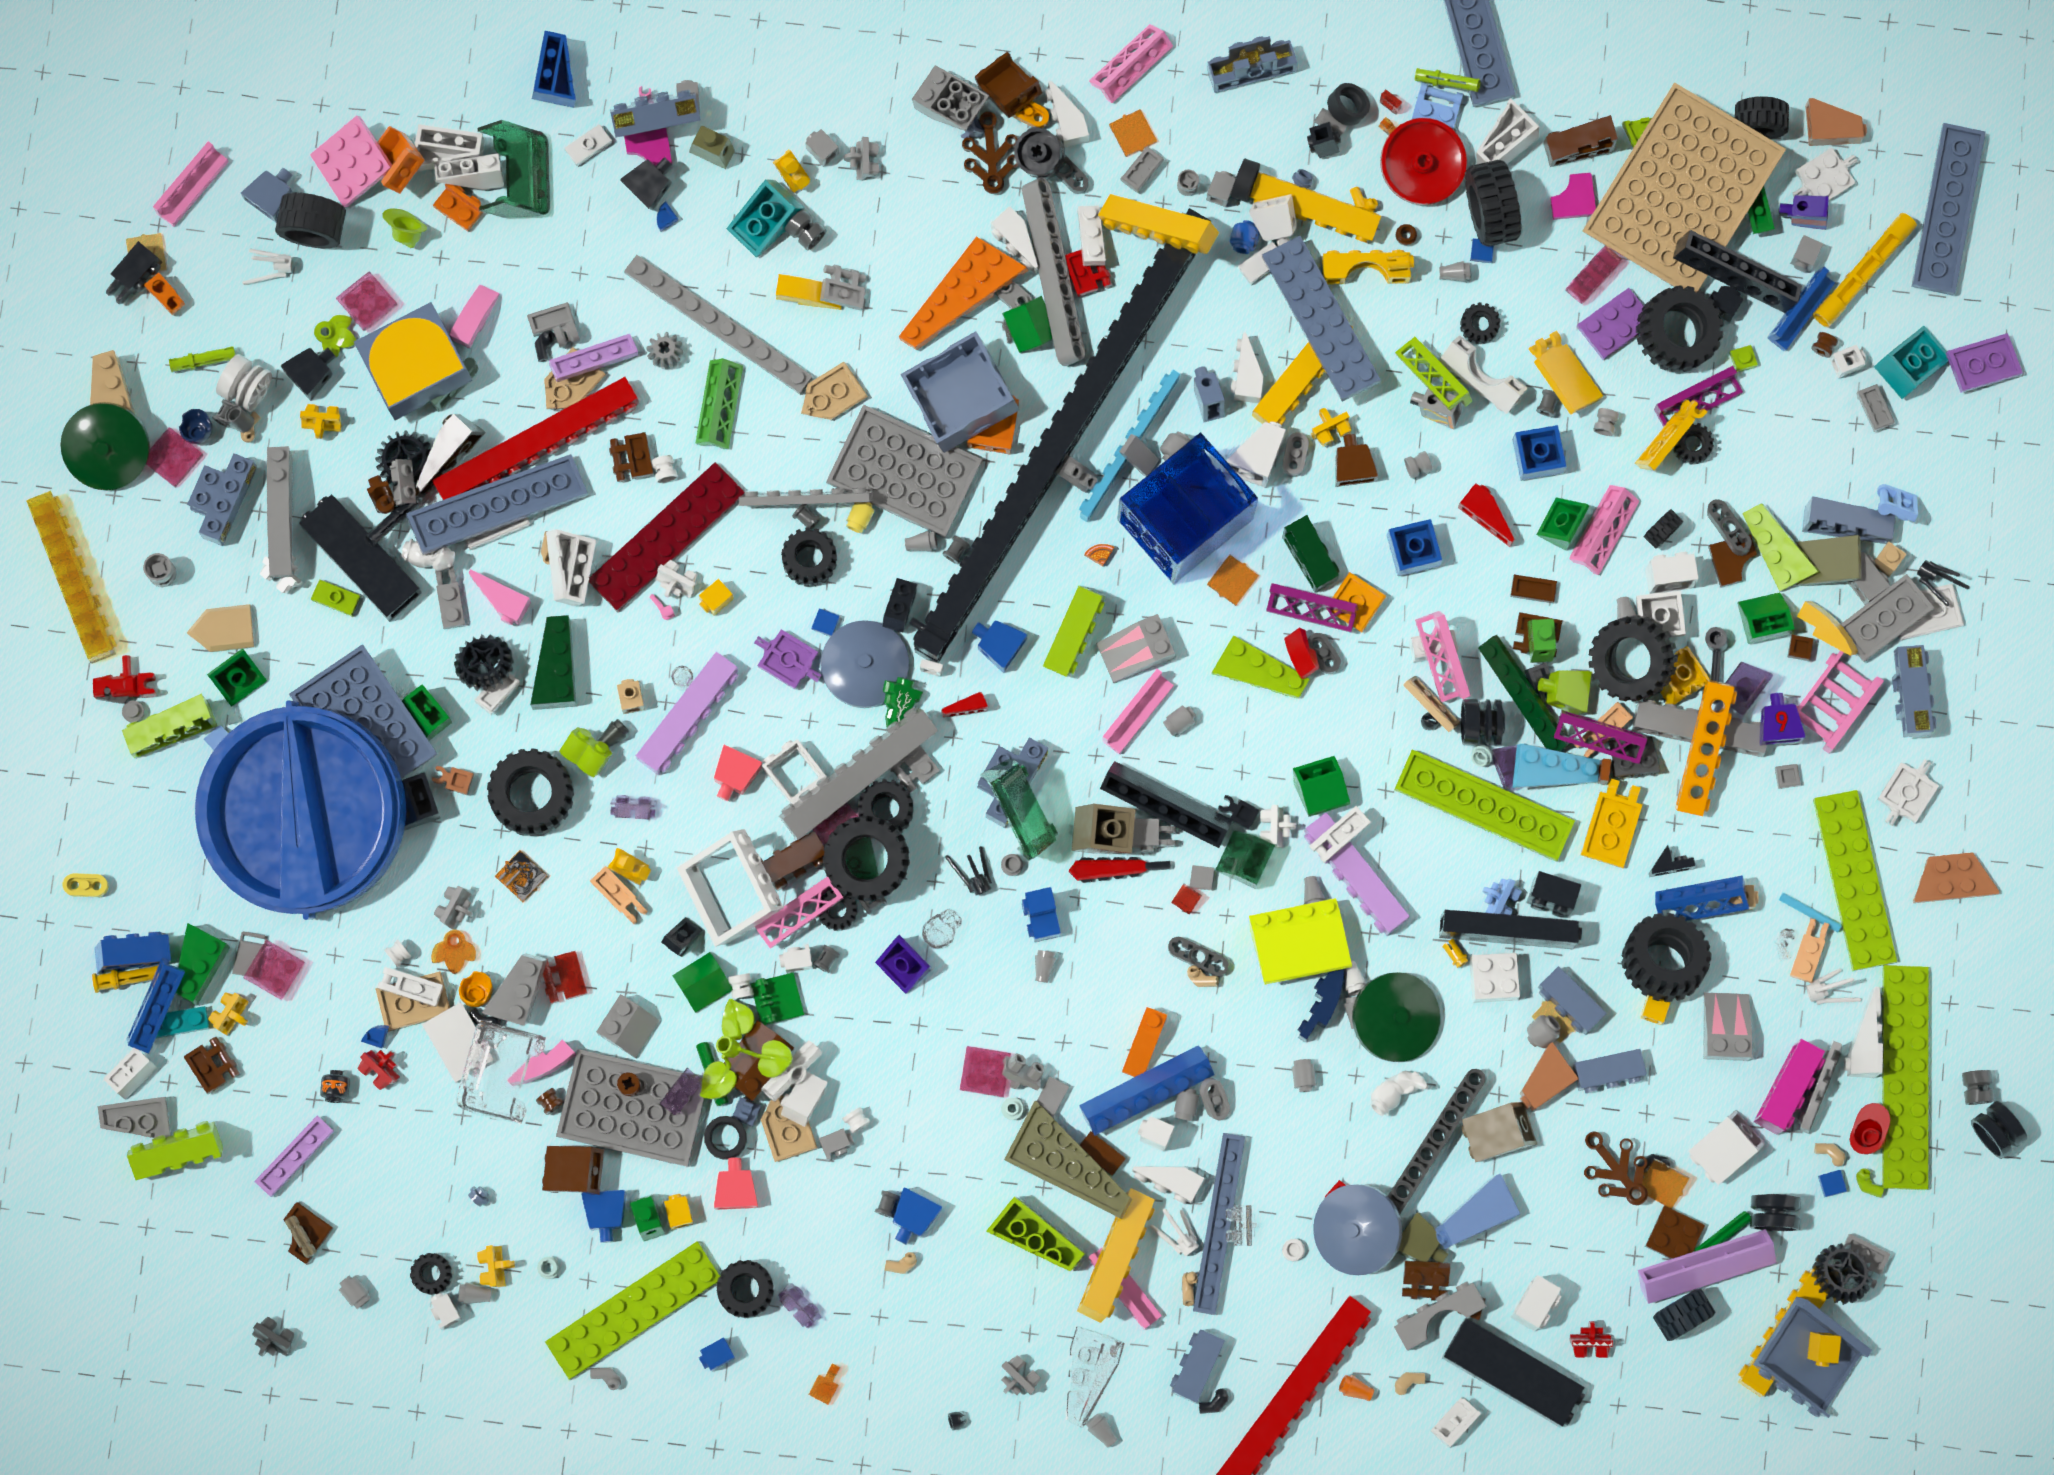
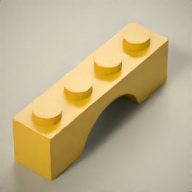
[1322,249,1411,285]

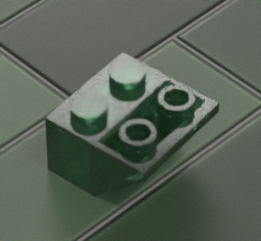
[1215,830,1275,889]

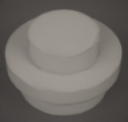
[122,700,144,723]
[1001,854,1023,876]

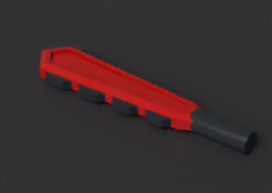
[1068,857,1171,883]

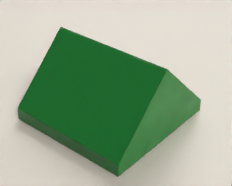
[1002,295,1053,353]
[1536,497,1590,551]
[207,648,267,707]
[672,952,733,1013]

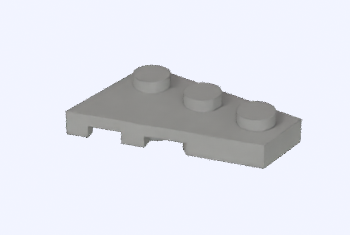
[97,1096,171,1138]

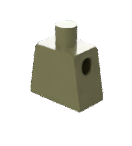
[689,126,735,170]
[1397,1212,1449,1263]

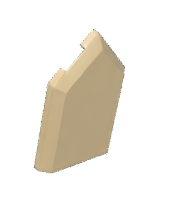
[544,347,606,410]
[801,361,868,420]
[186,604,254,652]
[761,1095,817,1162]

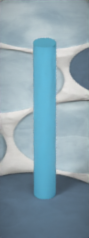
[1779,893,1842,933]

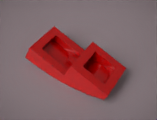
[1284,627,1319,679]

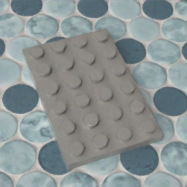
[826,404,982,538]
[556,1049,705,1167]

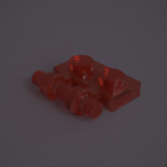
[542,950,588,1004]

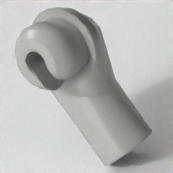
[590,1368,621,1391]

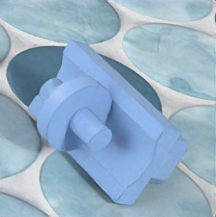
[1482,879,1522,915]

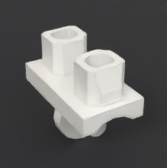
[260,555,303,594]
[655,560,697,598]
[1260,805,1296,848]

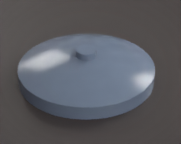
[821,620,909,708]
[1313,1184,1402,1276]

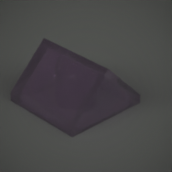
[1722,661,1773,716]

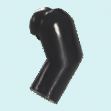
[534,330,555,363]
[468,1008,502,1030]
[1636,1154,1671,1172]
[1199,1388,1229,1414]

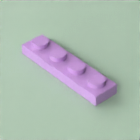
[549,333,638,382]
[254,1115,334,1198]

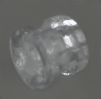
[671,665,694,691]

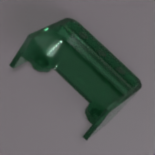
[477,120,550,218]
[980,758,1058,861]

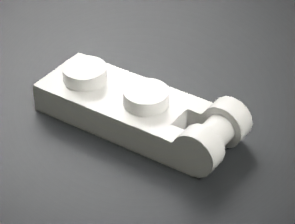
[1309,806,1371,863]
[377,967,444,1007]

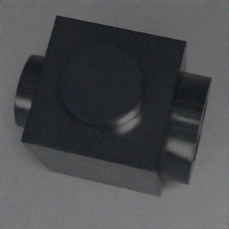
[1307,122,1342,159]
[1709,285,1744,323]

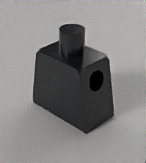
[620,157,674,211]
[280,347,336,401]

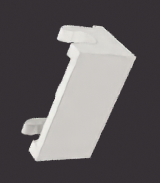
[103,1048,157,1100]
[1430,1398,1481,1448]

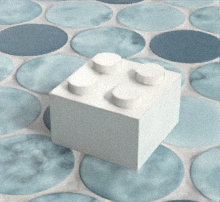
[1645,551,1699,594]
[1636,590,1686,638]
[1469,953,1520,1003]
[1510,1275,1562,1331]

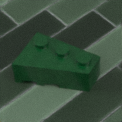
[1282,515,1340,593]

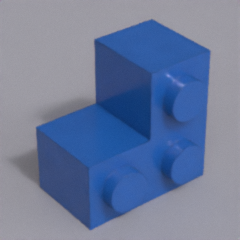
[1021,887,1061,943]

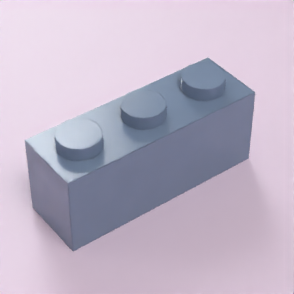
[1537,966,1607,1035]
[1572,1049,1647,1094]
[1170,1329,1225,1404]

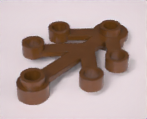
[962,111,1019,194]
[1584,1131,1648,1206]

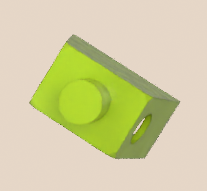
[1538,670,1592,715]

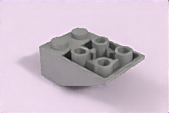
[912,65,989,131]

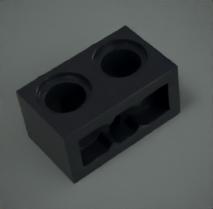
[882,578,918,633]

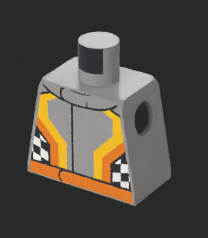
[1410,388,1462,430]

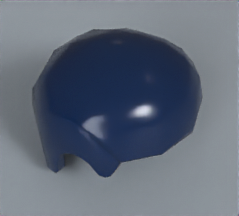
[179,409,213,444]

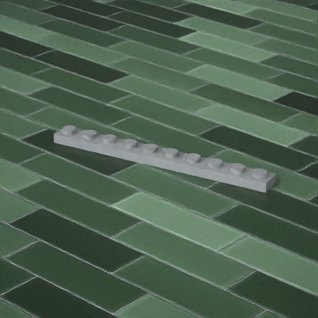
[624,254,813,395]

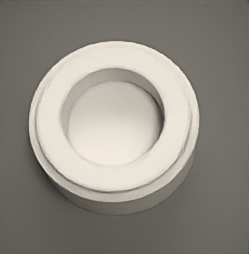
[1282,1238,1305,1262]

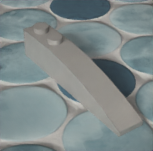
[267,446,293,578]

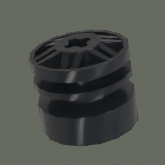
[1460,699,1505,746]

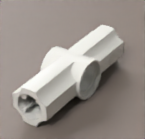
[761,1040,822,1102]

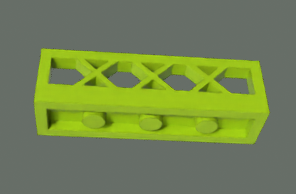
[1395,336,1473,411]

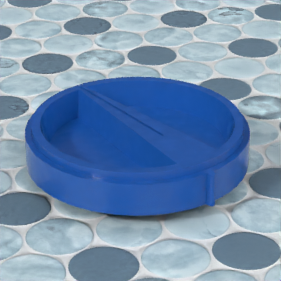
[195,700,406,920]

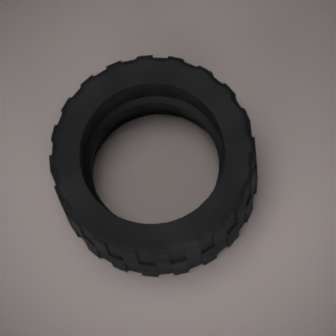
[275,192,346,249]

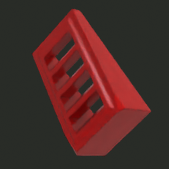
[941,692,988,718]

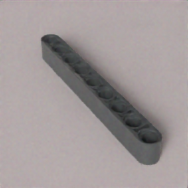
[1388,1069,1485,1215]

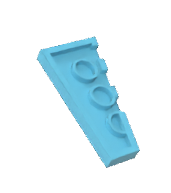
[1512,744,1600,788]

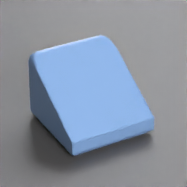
[204,725,228,751]

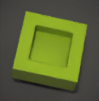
[1729,345,1758,373]

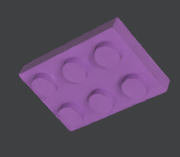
[1576,287,1643,360]
[1946,333,2023,393]

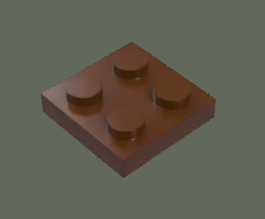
[1644,1205,1705,1259]

